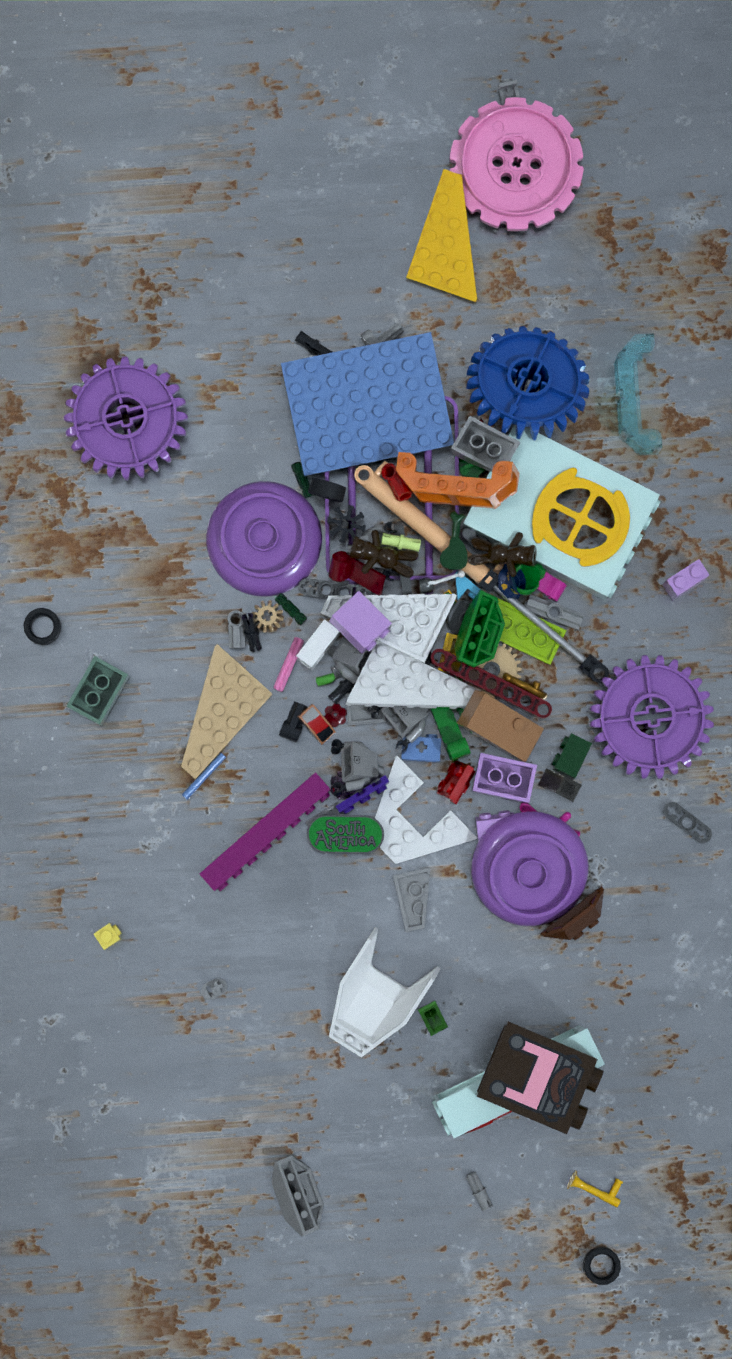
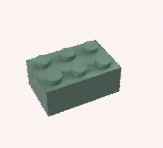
[66,656,130,726]

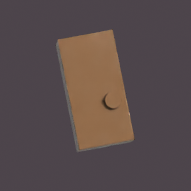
[457,690,544,762]

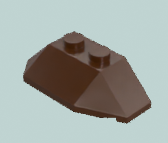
[539,886,604,940]

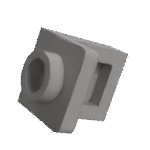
[498,78,520,105]

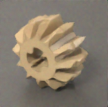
[251,600,283,633]

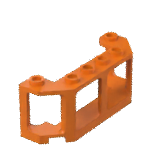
[396,452,520,509]

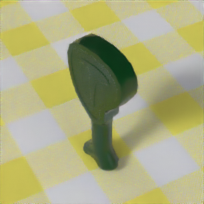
[440,511,468,570]

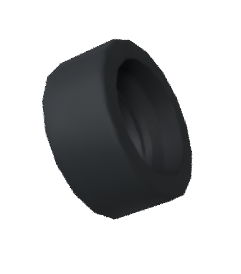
[308,478,346,502]
[23,608,61,645]
[583,1247,621,1285]

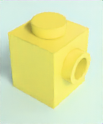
[94,923,122,950]

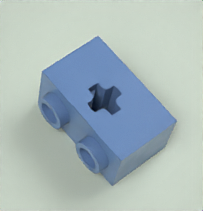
[401,734,441,763]

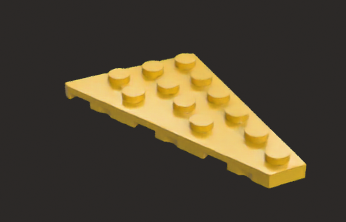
[406,169,477,302]

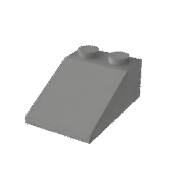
[451,416,520,472]

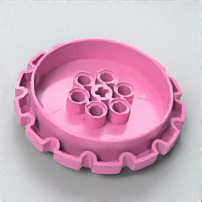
[449,97,584,231]

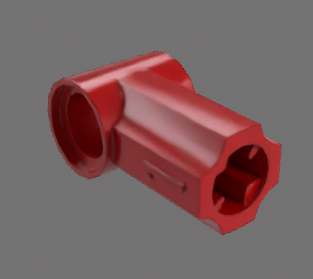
[381,463,413,502]

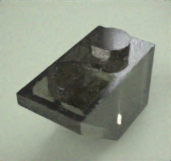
[538,768,582,803]

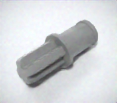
[467,1172,493,1211]

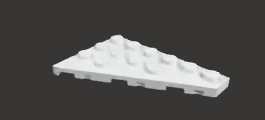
[346,641,481,709]

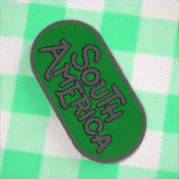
[307,815,384,854]

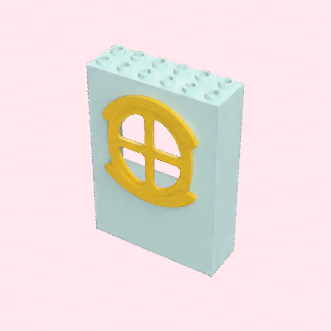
[462,425,661,601]

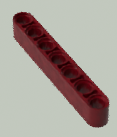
[430,649,552,719]

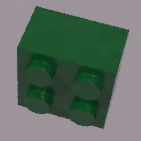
[551,733,592,780]

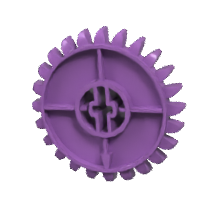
[64,356,188,480]
[589,655,714,779]

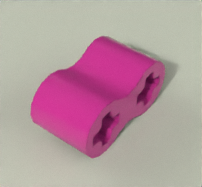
[536,572,567,602]

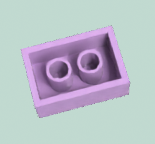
[472,753,537,804]

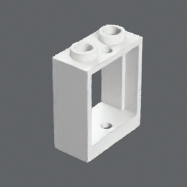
[296,619,340,671]

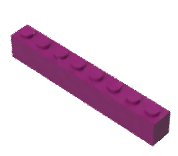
[199,772,331,892]

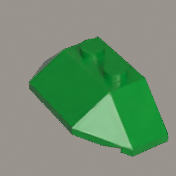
[454,590,505,668]

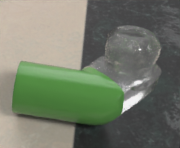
[316,665,342,686]

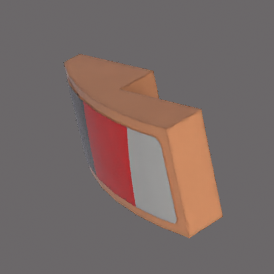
[297,704,335,745]

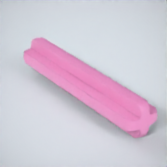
[274,637,304,692]

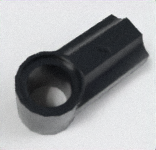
[279,701,307,743]

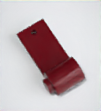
[328,551,386,596]

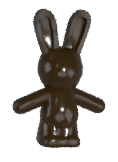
[349,530,419,578]
[468,532,537,577]

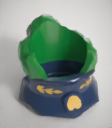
[498,563,546,599]

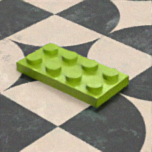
[498,598,567,665]

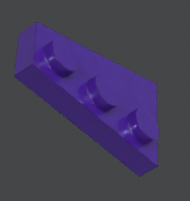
[336,775,389,814]

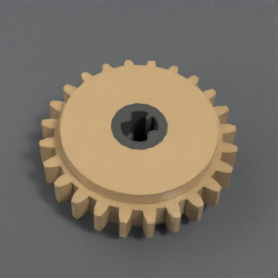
[461,643,522,700]

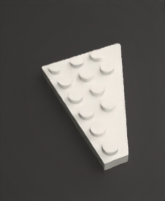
[321,594,457,663]

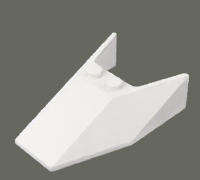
[329,927,441,1057]

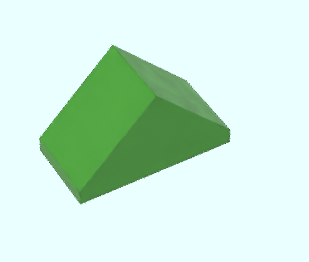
[417,1000,448,1036]

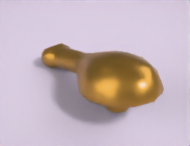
[503,673,548,699]

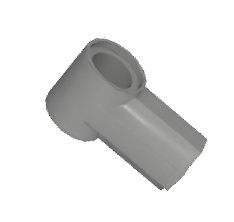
[227,610,246,648]

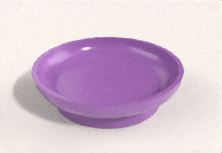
[206,481,322,596]
[471,812,589,926]

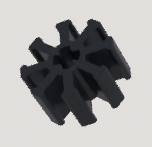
[327,505,366,544]

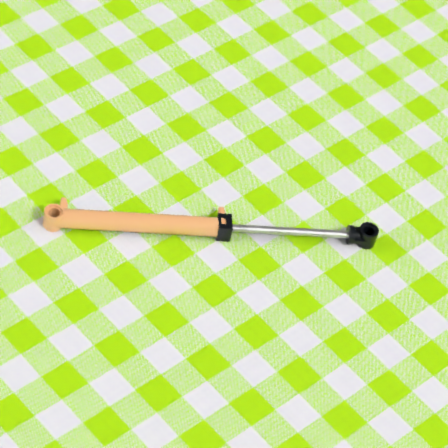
[354,461,609,683]

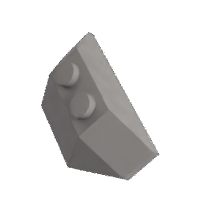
[272,1156,324,1236]

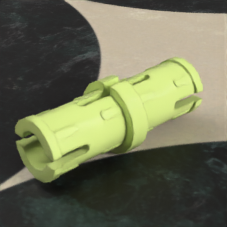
[381,533,421,552]

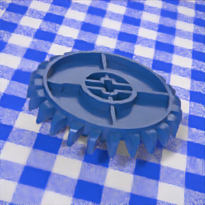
[466,326,590,440]

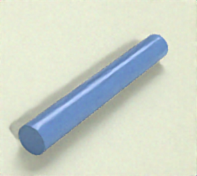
[182,753,226,800]

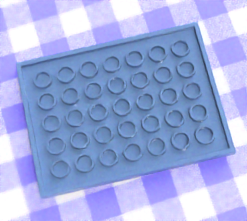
[281,332,454,476]

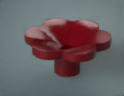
[324,704,347,727]

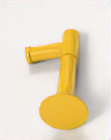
[567,1171,623,1208]

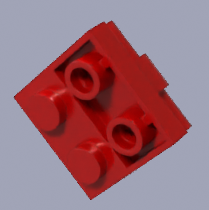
[436,761,476,805]

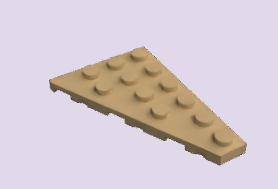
[181,644,273,780]

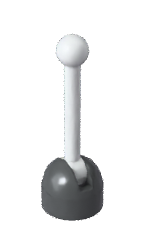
[419,570,465,594]

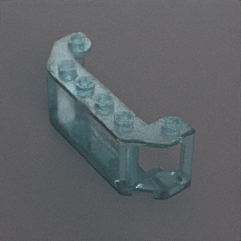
[613,333,662,456]

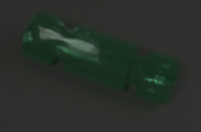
[291,462,313,498]
[275,593,307,625]

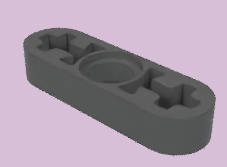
[663,802,712,843]

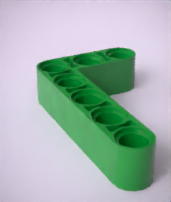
[430,668,471,762]

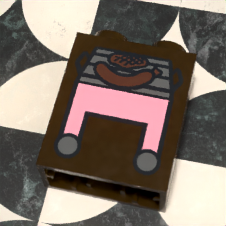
[475,1021,604,1134]

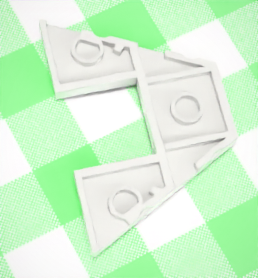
[375,756,477,864]

